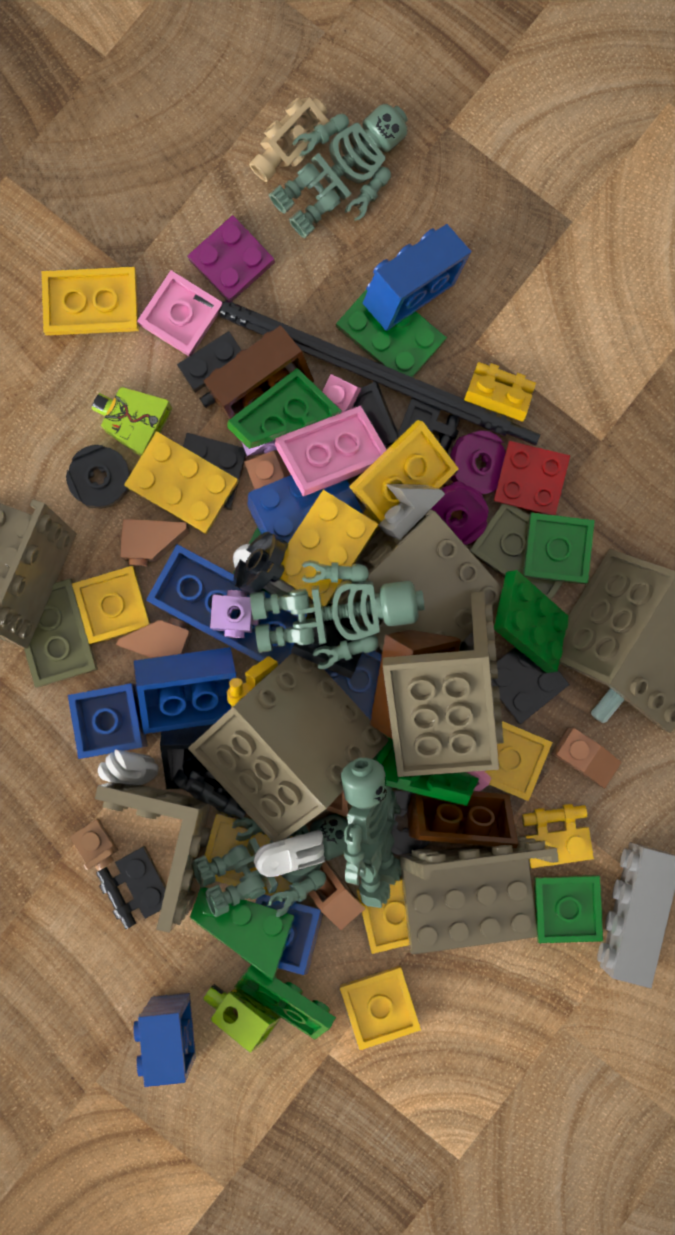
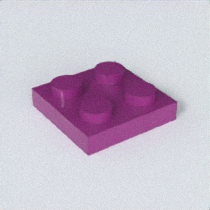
[187,215,275,302]

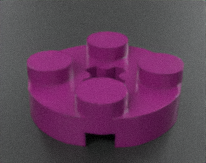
[450,431,506,494]
[430,481,489,545]

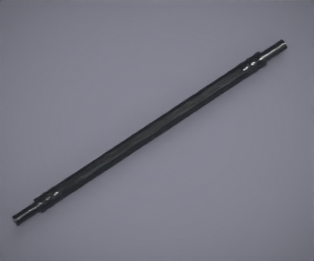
[194,294,541,446]

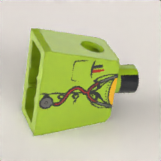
[92,387,173,457]
[203,984,281,1053]

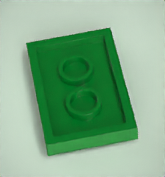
[336,290,447,378]
[494,570,569,673]
[234,965,336,1040]

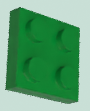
[523,513,595,585]
[534,875,603,944]

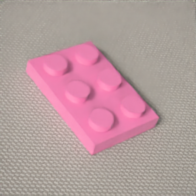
[275,406,387,497]

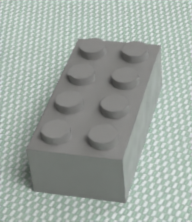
[597,842,675,988]

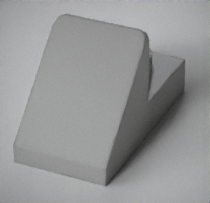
[378,484,445,540]

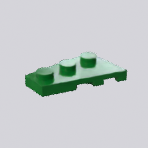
[376,738,479,806]
[190,887,295,982]

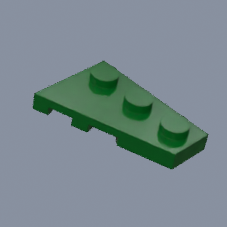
[227,368,342,449]

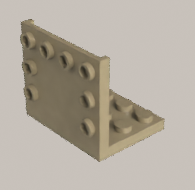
[0,499,77,649]
[330,510,502,651]
[559,549,675,733]
[383,592,504,777]
[188,653,389,842]
[95,782,211,933]
[399,836,559,954]

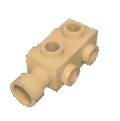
[249,97,330,182]

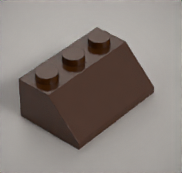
[203,325,314,420]
[370,630,461,739]
[407,791,518,848]

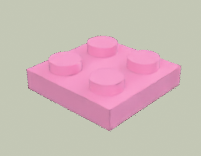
[137,270,223,356]

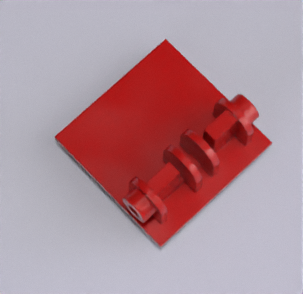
[494,441,570,515]

